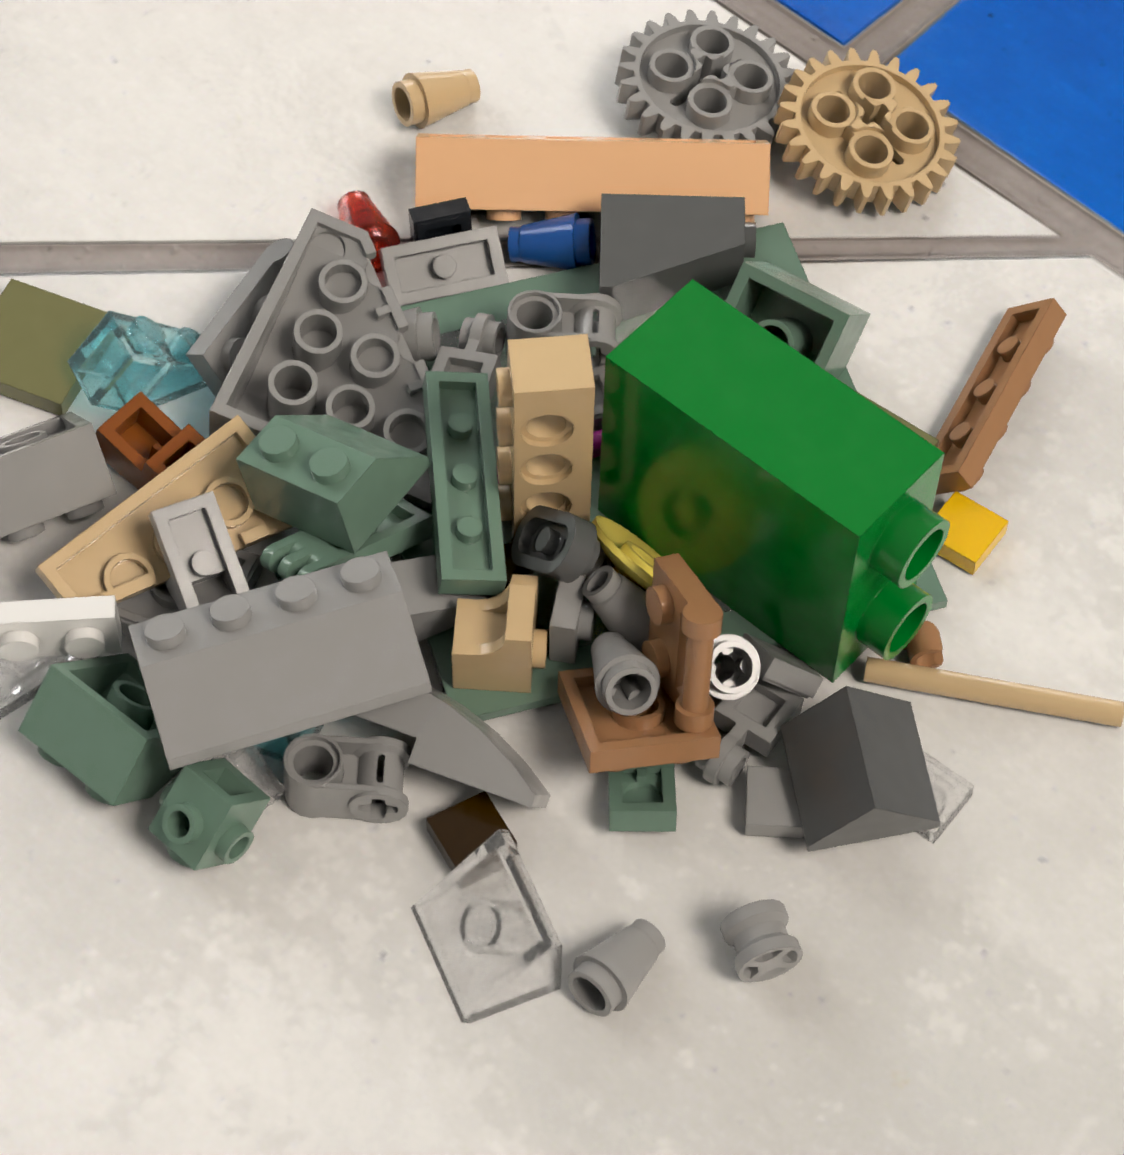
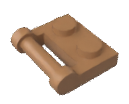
[642,553,723,733]

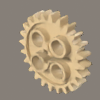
[773,48,960,216]

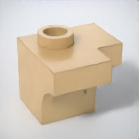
[452,574,548,693]

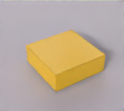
[937,491,1009,575]

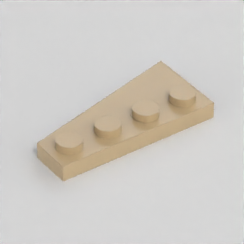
[35,415,293,604]

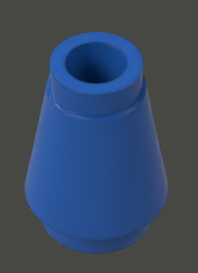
[508,213,596,270]

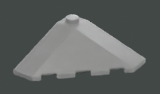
[209,208,432,510]

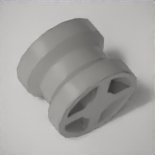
[720,899,803,982]

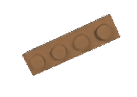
[936,298,1067,495]

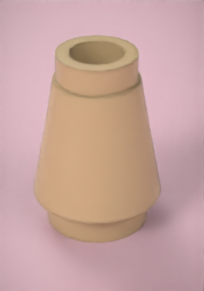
[392,69,481,129]

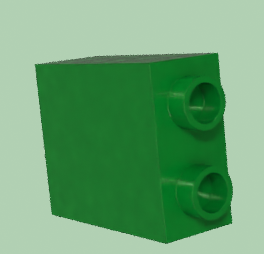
[598,279,950,683]

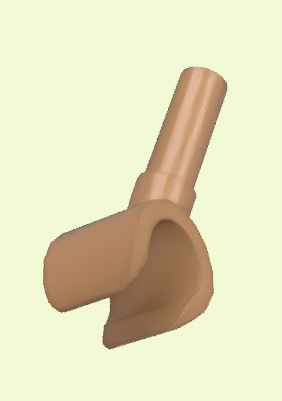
[903,621,944,668]

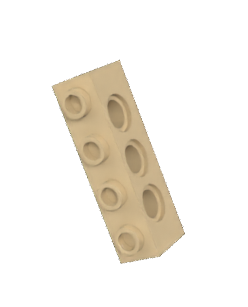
[495,334,595,538]

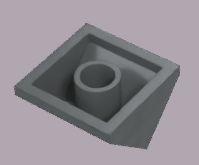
[781,686,941,852]

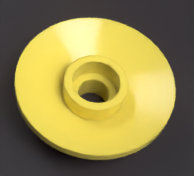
[591,516,661,590]

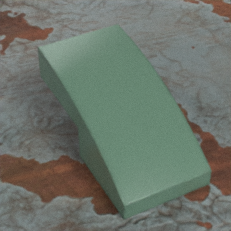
[608,763,677,832]

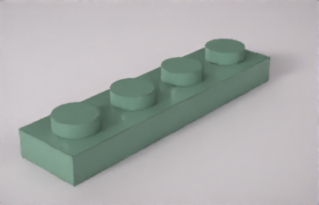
[422,371,507,595]

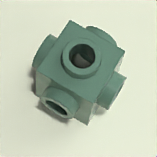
[148,758,271,871]

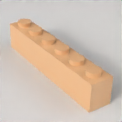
[415,133,771,222]

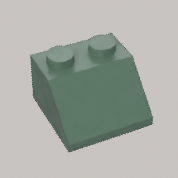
[726,261,871,379]
[236,415,431,554]
[18,653,184,806]

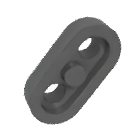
[511,505,600,583]

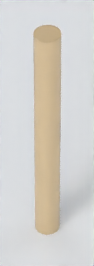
[863,656,1124,727]

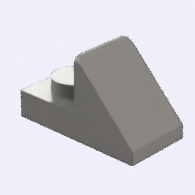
[148,491,250,611]

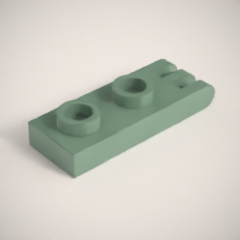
[260,499,433,579]

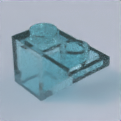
[67,310,207,411]

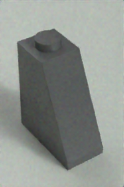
[598,193,756,321]

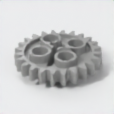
[615,9,796,144]

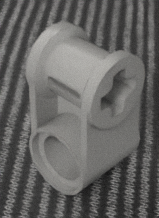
[505,290,622,368]
[283,733,412,823]

